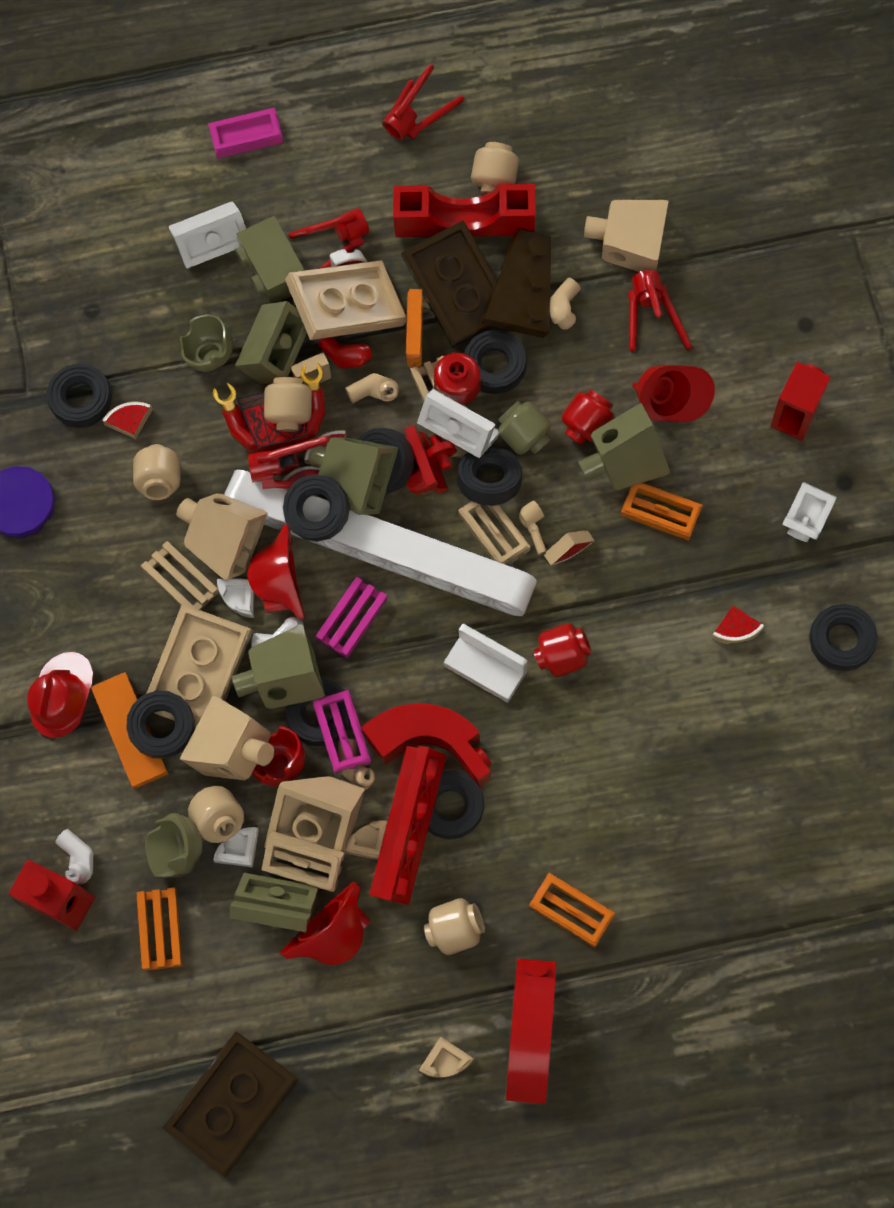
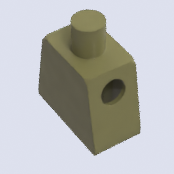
[578,403,671,490]
[308,438,399,515]
[232,624,326,709]

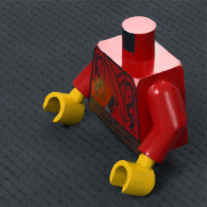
[213,363,326,473]

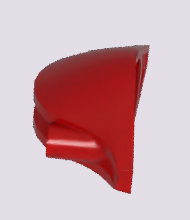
[248,525,306,621]
[279,882,370,965]

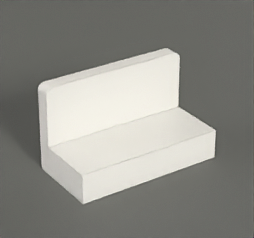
[169,202,246,268]
[417,389,499,458]
[444,624,527,703]

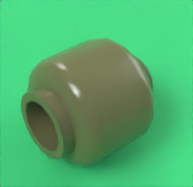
[497,401,551,455]

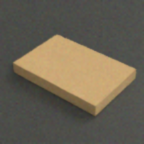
[285,260,407,340]
[146,604,253,728]

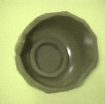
[180,314,233,373]

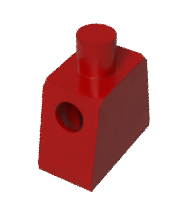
[9,859,96,932]

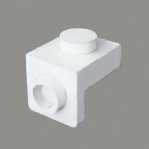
[783,482,837,542]

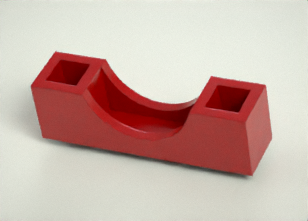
[393,184,535,238]

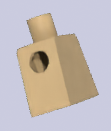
[584,200,668,272]
[176,493,268,581]
[180,696,274,780]

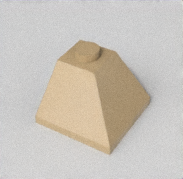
[264,776,365,864]

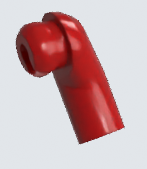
[318,337,372,369]

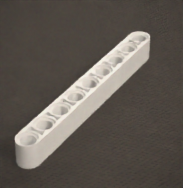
[224,470,537,616]

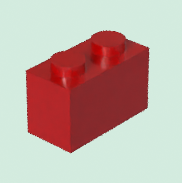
[770,362,831,441]

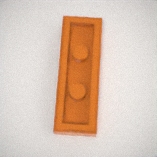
[91,672,169,790]

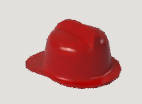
[632,365,715,422]
[27,652,94,738]

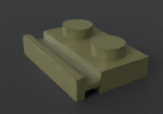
[229,873,319,932]

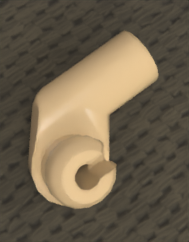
[338,739,375,790]

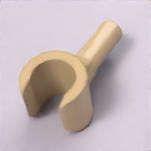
[519,501,547,555]

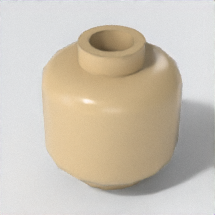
[471,142,519,195]
[264,377,312,432]
[133,444,181,500]
[188,786,244,843]
[424,898,485,955]

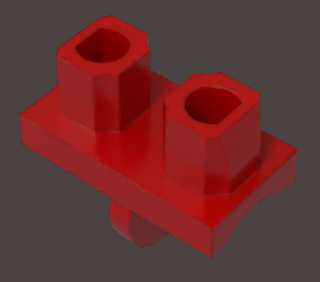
[404,424,457,495]

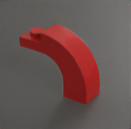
[361,703,492,788]
[506,958,556,1104]

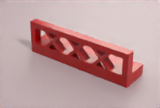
[369,745,447,905]

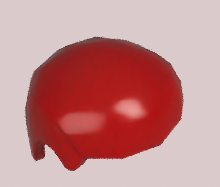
[252,726,306,787]

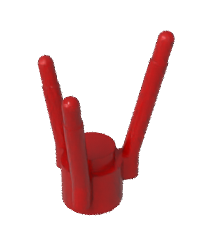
[382,64,465,141]
[288,208,369,269]
[628,270,692,352]
[248,436,330,490]

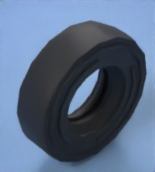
[464,330,527,394]
[47,363,112,428]
[358,428,414,493]
[457,446,522,506]
[283,474,350,542]
[809,604,878,672]
[285,678,351,746]
[126,691,195,759]
[428,770,484,840]

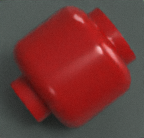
[434,353,481,406]
[561,389,615,446]
[534,623,592,677]

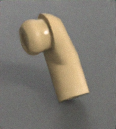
[550,278,581,330]
[345,373,399,403]

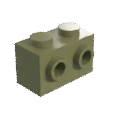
[235,216,305,304]
[235,301,307,384]

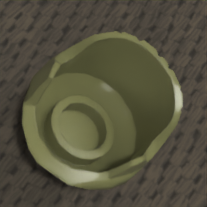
[145,813,203,877]

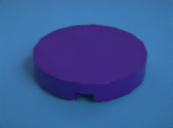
[0,466,56,538]

